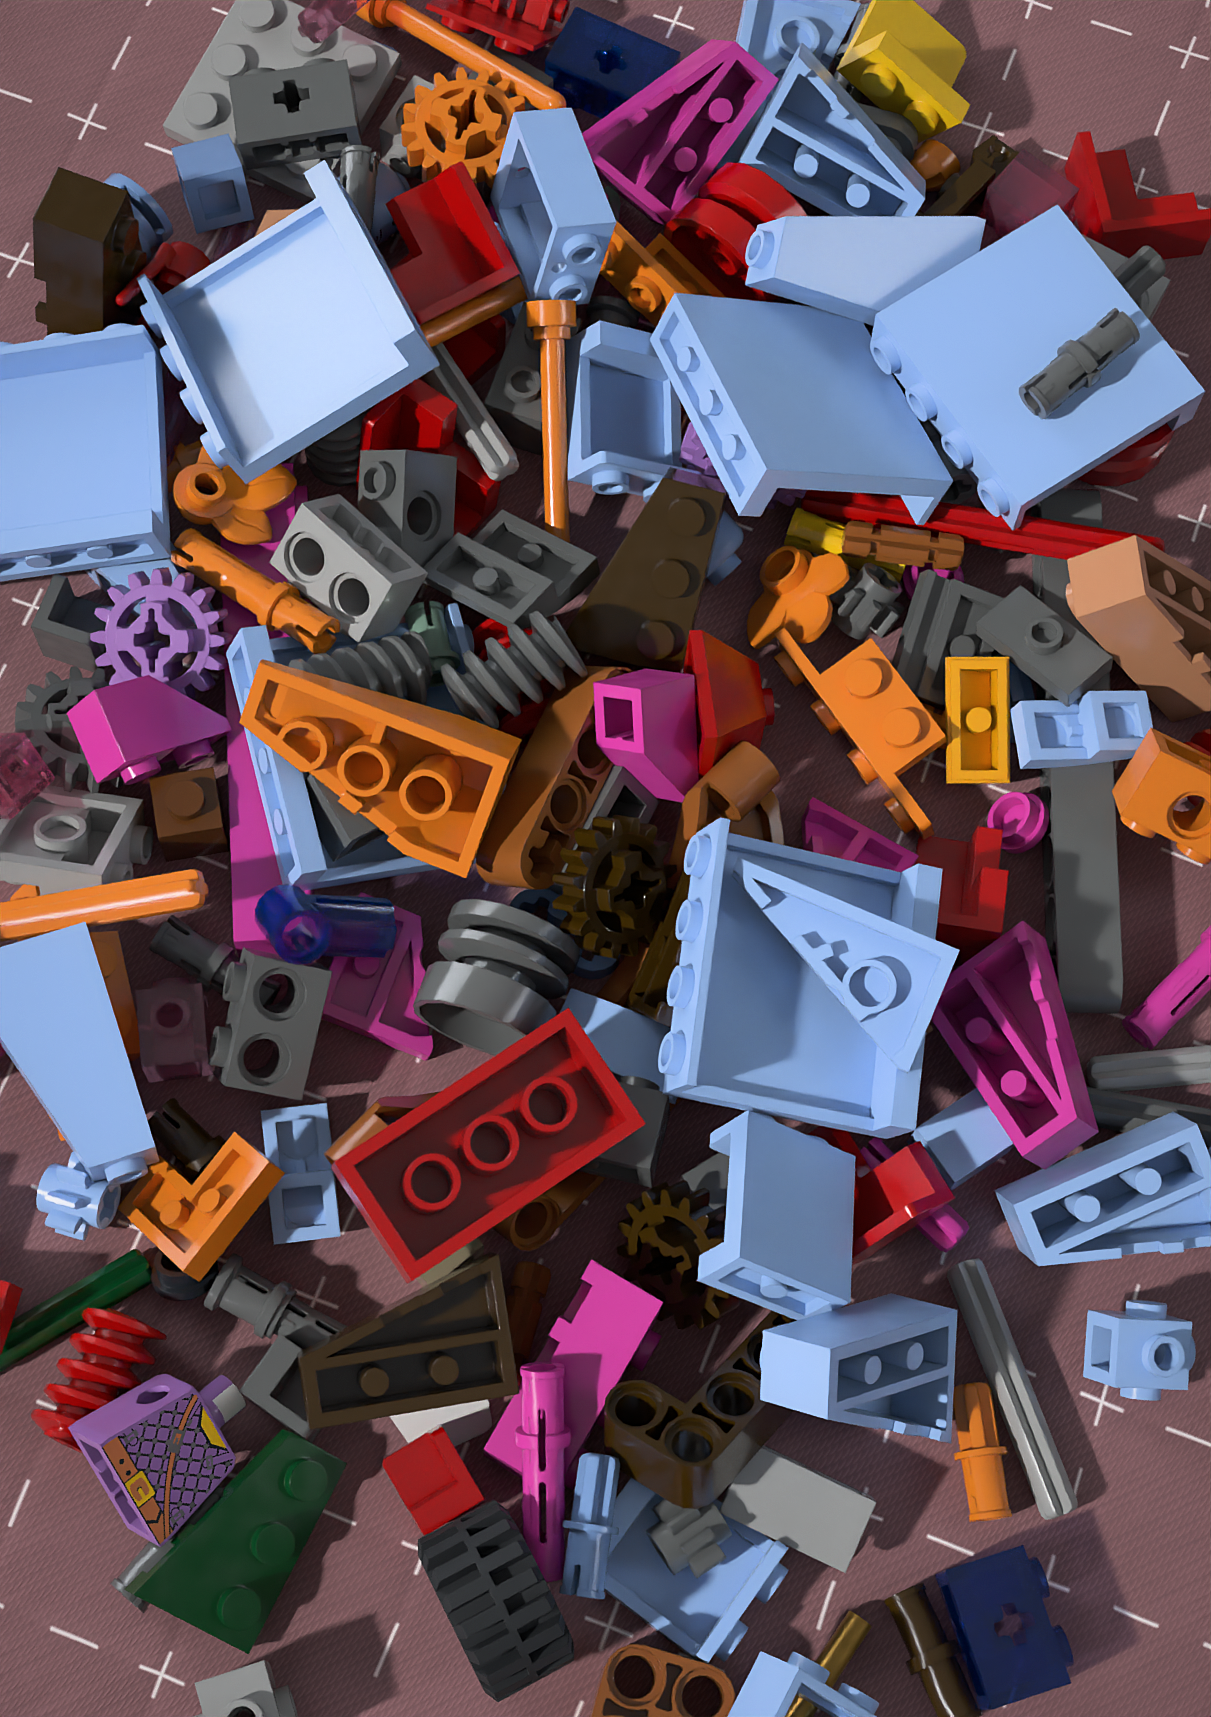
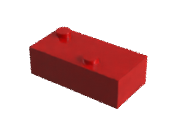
[331,1008,646,1284]

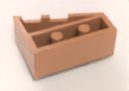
[1066,535,1211,722]

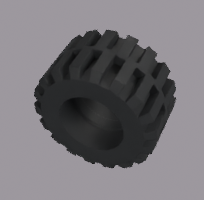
[418,1499,574,1702]

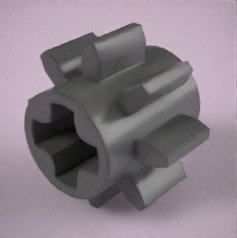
[829,563,905,640]
[646,1499,732,1578]

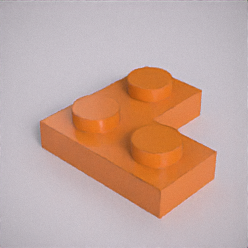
[118,1132,285,1282]

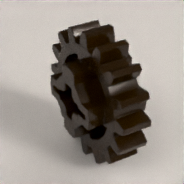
[552,815,677,959]
[617,1180,740,1330]

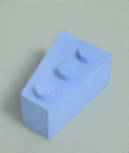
[739,42,926,216]
[994,1112,1211,1266]
[760,1293,957,1443]

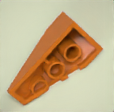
[239,659,522,878]

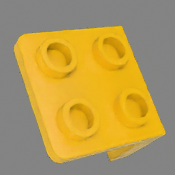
[837,0,970,143]

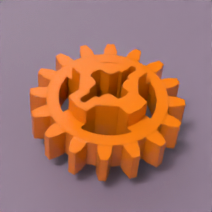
[401,67,525,189]

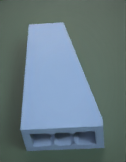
[745,216,986,326]
[0,922,159,1185]

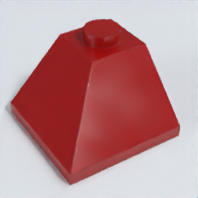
[683,630,775,780]

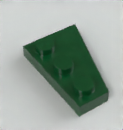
[124,1429,347,1654]

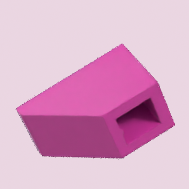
[593,668,699,802]
[67,675,232,785]

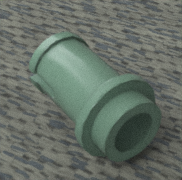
[404,601,460,687]

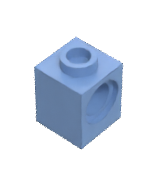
[171,133,254,234]

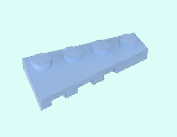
[708,0,861,179]

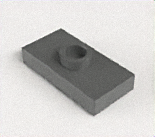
[976,585,1113,707]

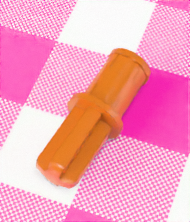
[953,1382,1012,1522]

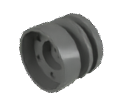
[413,899,580,1056]

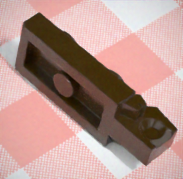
[915,135,1021,217]

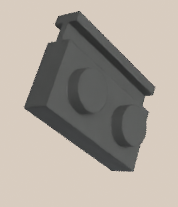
[891,569,1004,711]

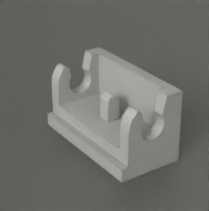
[719,1445,877,1573]

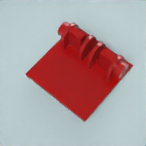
[425,0,570,55]

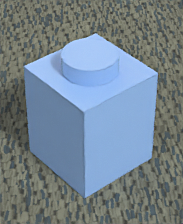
[907,1088,1014,1191]

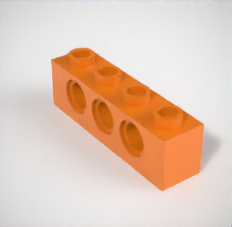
[1112,728,1211,865]

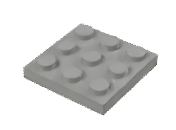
[162,0,402,204]

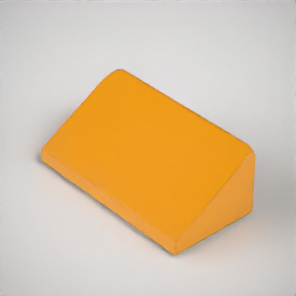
[945,657,1010,785]

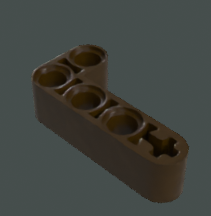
[604,1307,842,1509]

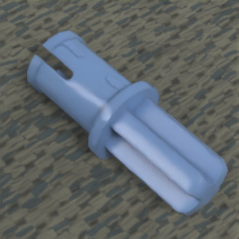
[559,1453,620,1599]

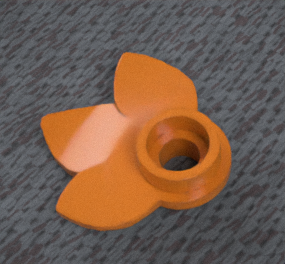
[172,446,297,545]
[747,545,850,649]

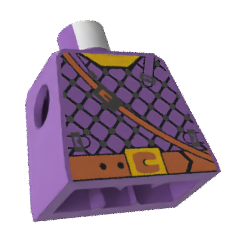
[68,1374,246,1547]

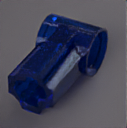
[255,884,397,965]

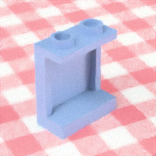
[566,320,701,503]
[697,1110,856,1320]
[604,1478,789,1664]

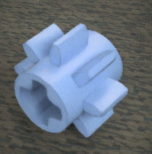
[36,1152,121,1241]

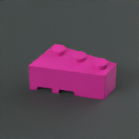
[582,39,779,225]
[931,921,1099,1169]
[483,1260,663,1494]

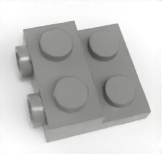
[0,781,153,896]

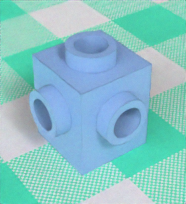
[1083,1300,1196,1401]

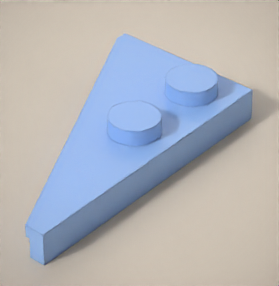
[732,857,960,1073]

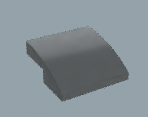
[423,509,601,629]

